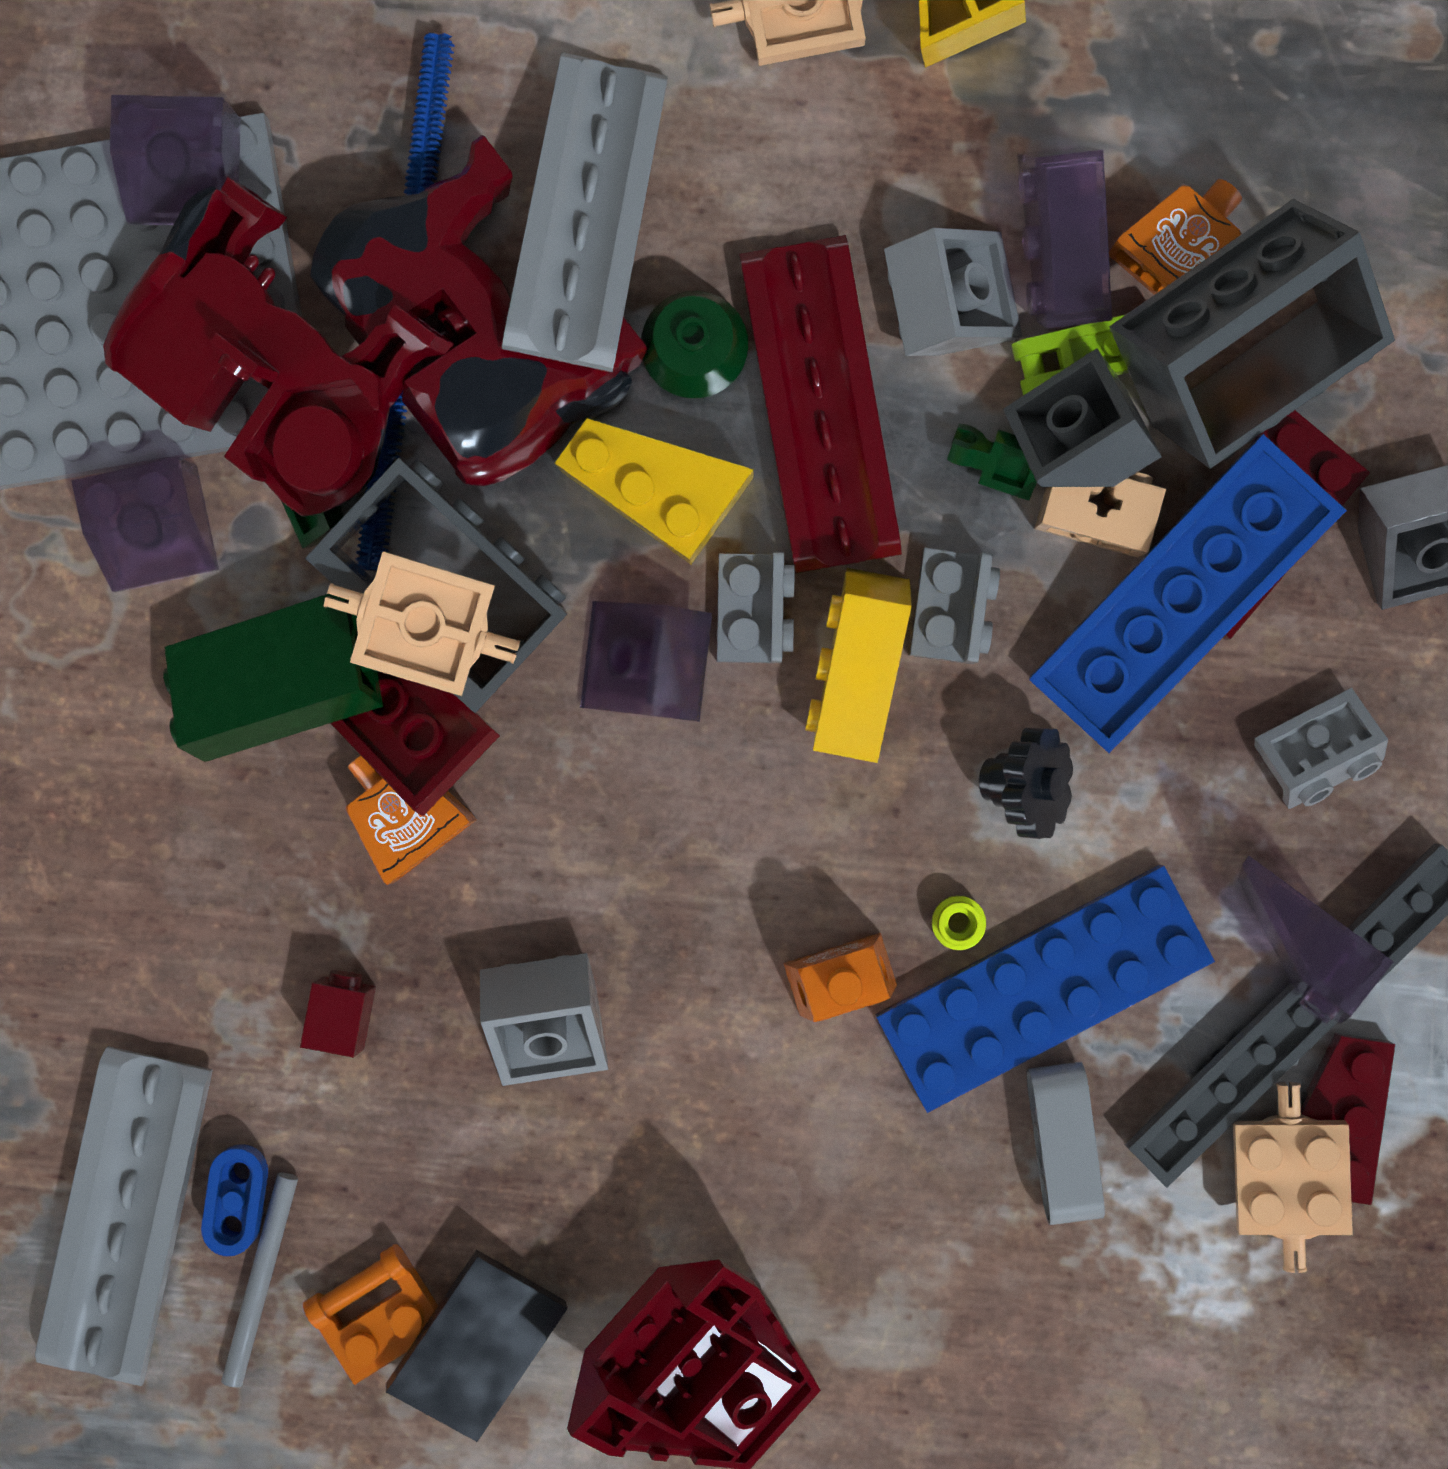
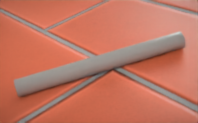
[221,1172,298,1387]

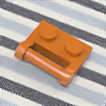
[303,1244,438,1385]

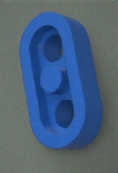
[201,1144,268,1256]

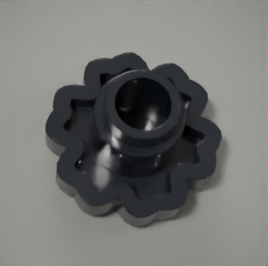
[979,727,1073,839]

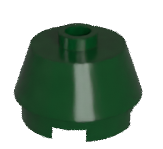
[641,291,748,398]

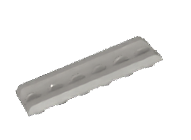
[502,52,668,372]
[35,1046,213,1386]

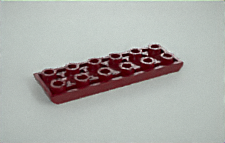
[739,235,902,574]

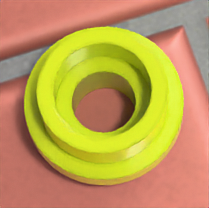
[931,896,986,950]

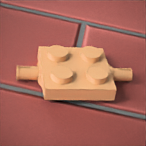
[709,0,866,66]
[324,551,521,696]
[1233,1082,1353,1273]

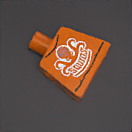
[1107,179,1242,295]
[346,755,477,885]
[783,933,897,1022]

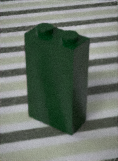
[163,594,383,762]

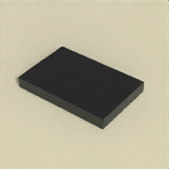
[386,1249,568,1442]

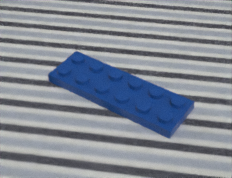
[1029,434,1347,753]
[875,865,1215,1113]

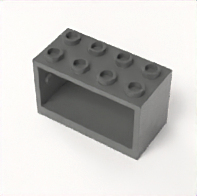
[1109,199,1395,469]
[305,458,567,713]

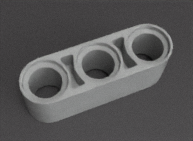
[1026,1062,1105,1225]

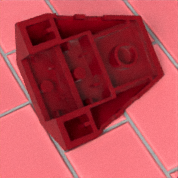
[567,1259,821,1469]

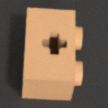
[1034,472,1166,558]

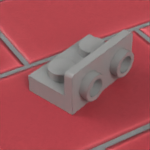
[908,548,1000,664]
[717,552,795,663]
[1254,688,1388,809]

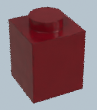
[300,970,376,1058]

